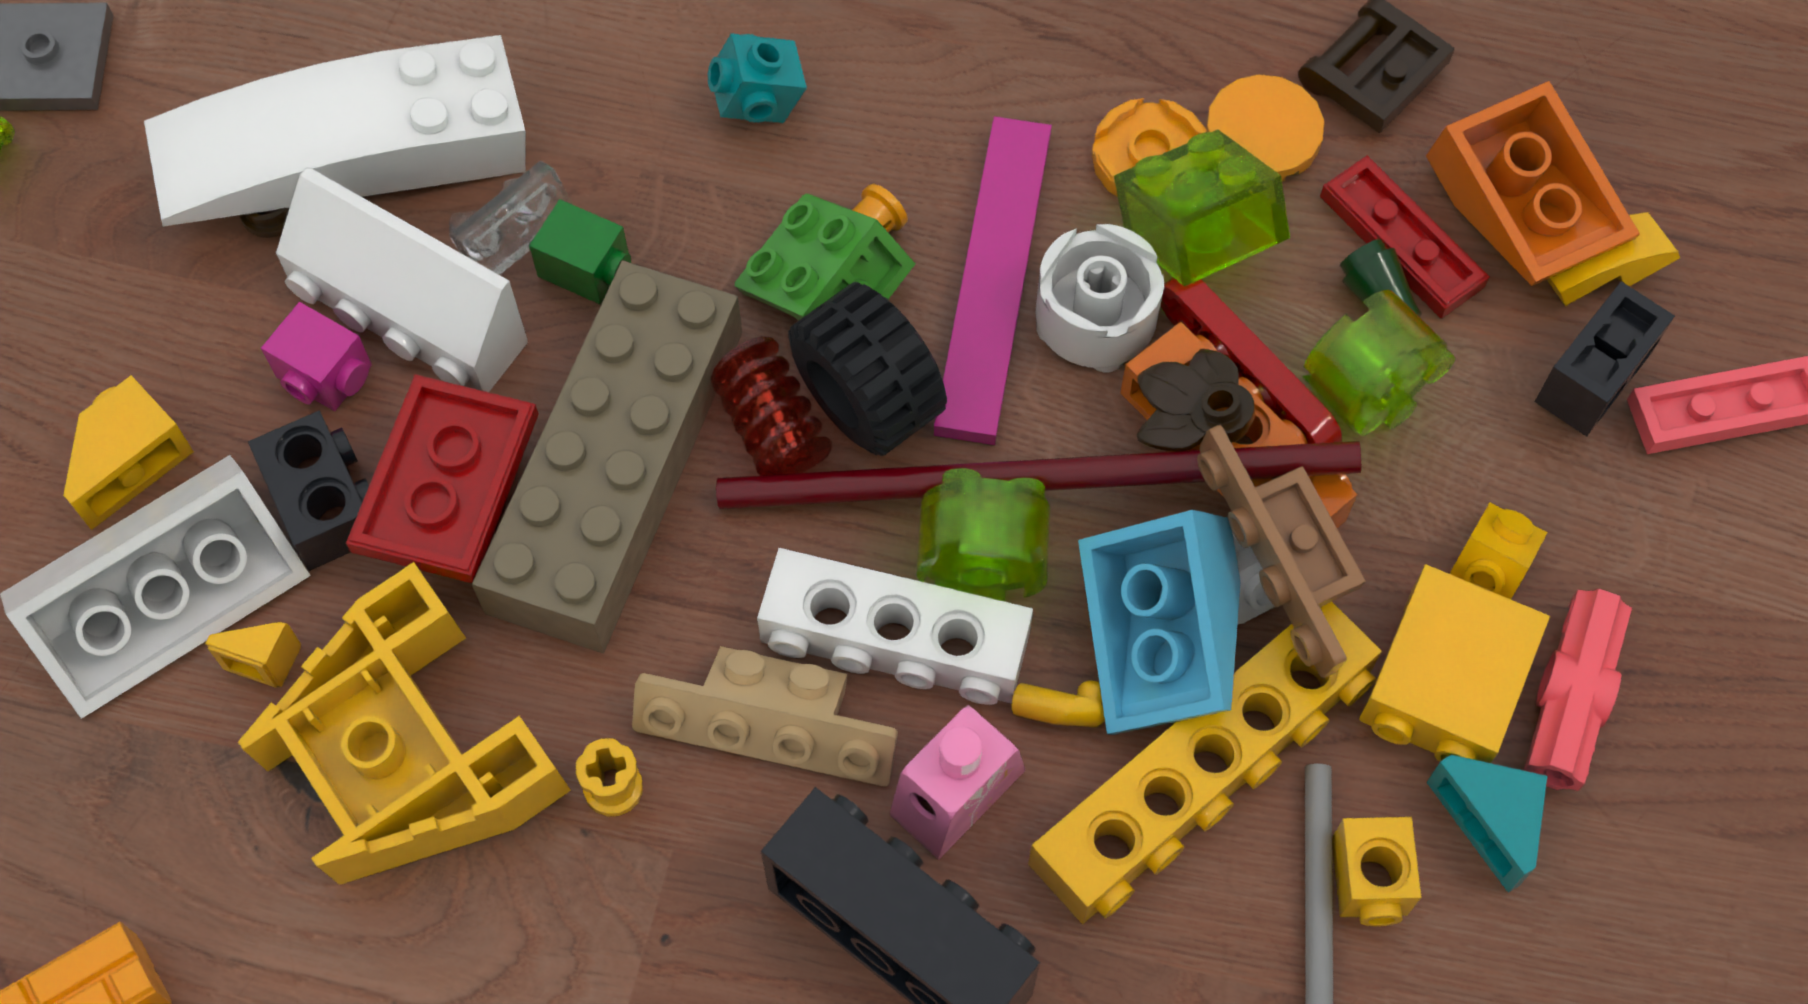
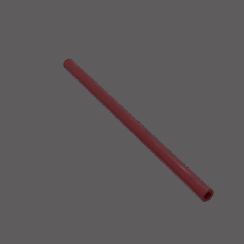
[716,441,1362,509]

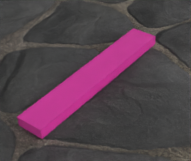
[934,116,1052,445]

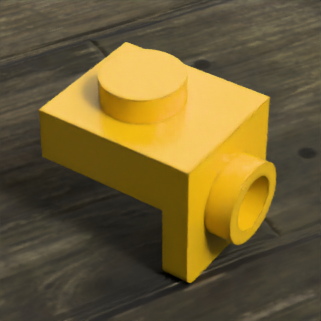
[1449,502,1548,599]

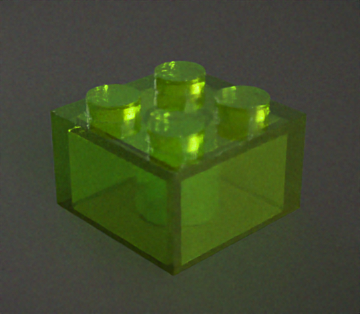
[1114,129,1290,287]

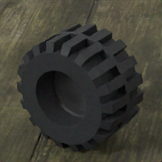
[788,282,947,456]

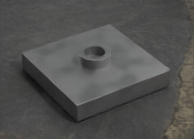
[0,3,113,111]

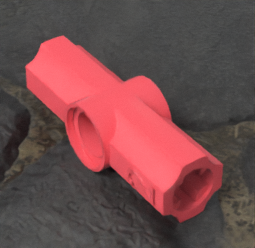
[1523,589,1632,791]

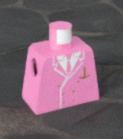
[890,705,1025,860]

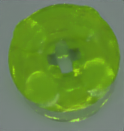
[1302,290,1456,436]
[916,468,1050,602]

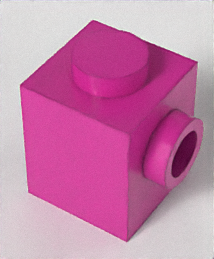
[261,302,372,411]

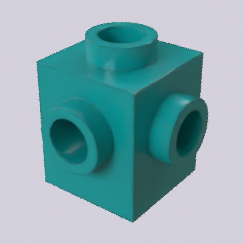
[707,33,807,123]

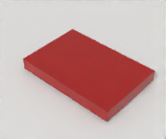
[346,374,539,583]

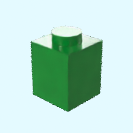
[529,199,631,305]

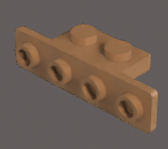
[1197,424,1366,679]

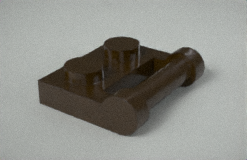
[1298,0,1455,133]

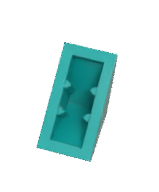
[1426,755,1547,893]

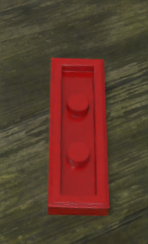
[1320,155,1490,319]

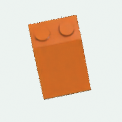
[1426,81,1640,286]

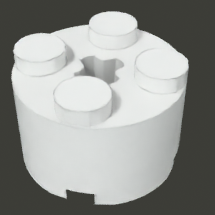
[1036,224,1164,372]

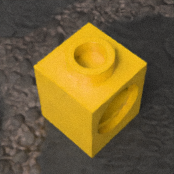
[1332,817,1421,926]

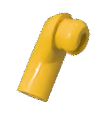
[1012,680,1105,727]

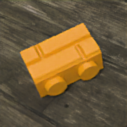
[0,921,172,1004]

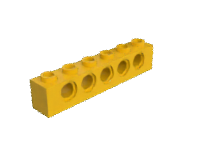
[1028,602,1382,925]

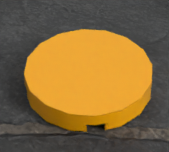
[1206,74,1324,184]
[1091,98,1210,208]

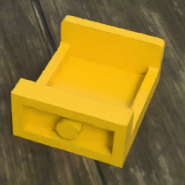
[1359,564,1550,763]

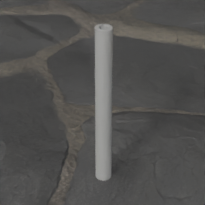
[1305,764,1334,1004]

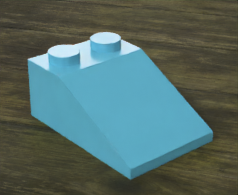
[1078,510,1241,735]

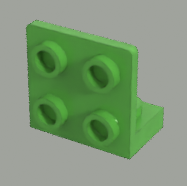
[734,194,915,321]

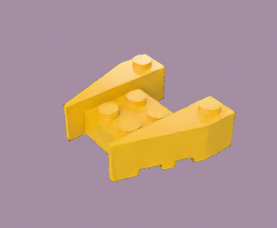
[238,562,571,885]

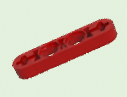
[1160,270,1342,444]

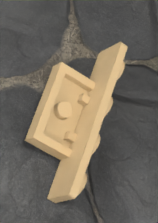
[632,646,898,786]

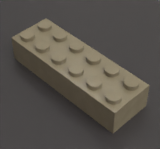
[472,260,742,654]

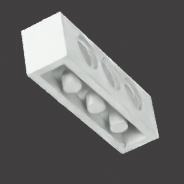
[757,548,1033,705]

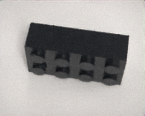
[761,787,1040,1004]

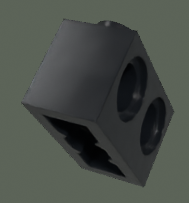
[1534,281,1675,437]
[248,410,369,571]

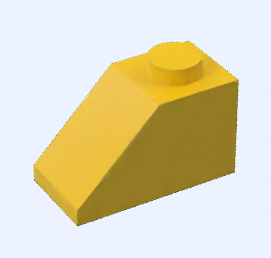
[63,375,194,530]

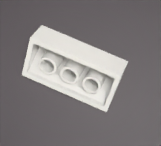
[276,166,528,392]
[0,455,311,719]

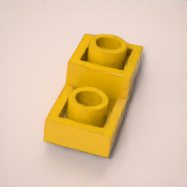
[1547,212,1680,306]

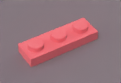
[1627,356,1808,454]

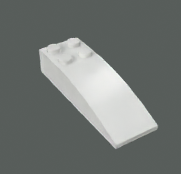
[144,35,526,227]

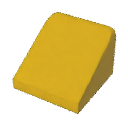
[205,622,301,688]

